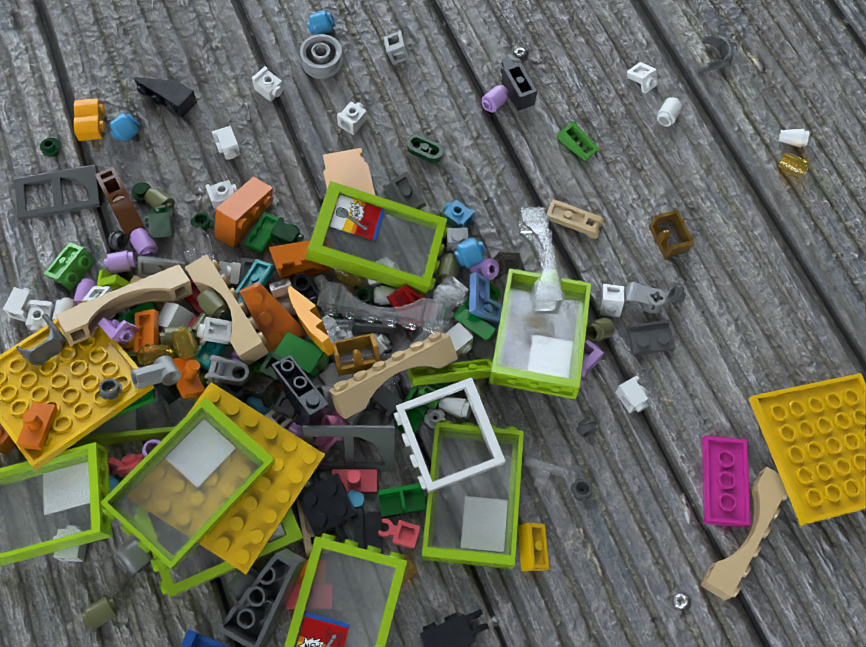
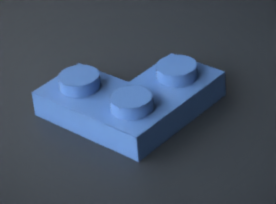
[469,272,502,327]

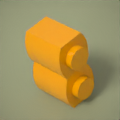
[74,98,106,141]

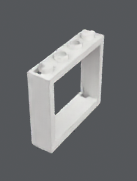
[393,377,506,493]

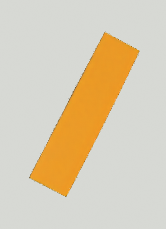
[287,286,335,356]

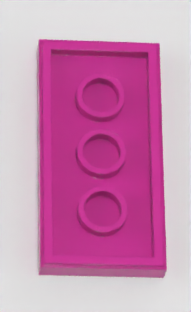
[702,435,751,528]

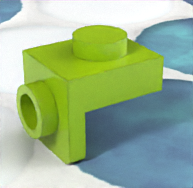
[97,269,131,291]

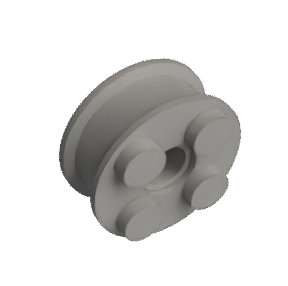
[300,34,343,79]

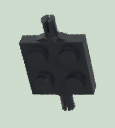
[298,469,358,543]

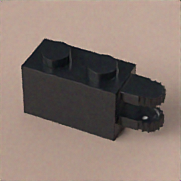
[500,57,537,111]
[420,609,489,647]

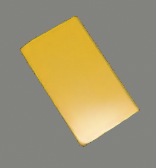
[517,523,550,572]

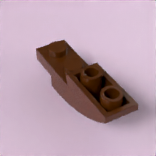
[95,166,145,237]

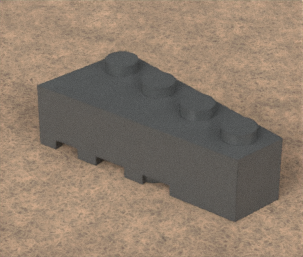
[216,549,307,647]

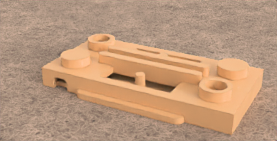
[323,148,376,210]

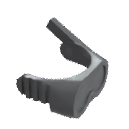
[698,36,733,73]
[16,314,66,366]

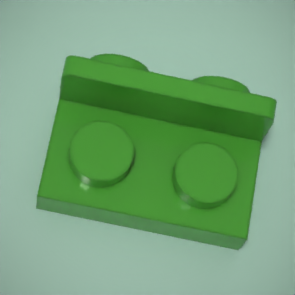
[44,242,96,291]

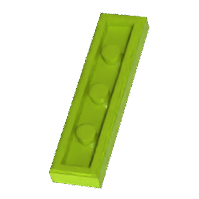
[407,359,492,386]

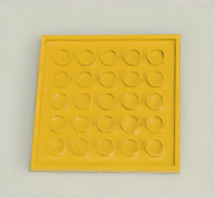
[0,302,154,471]
[748,373,866,526]
[127,382,325,575]

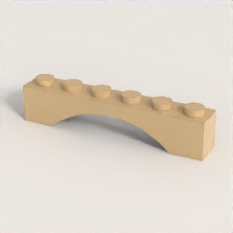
[185,254,269,366]
[56,264,193,346]
[328,332,458,419]
[700,467,788,600]

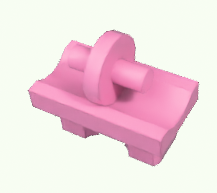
[313,409,348,453]

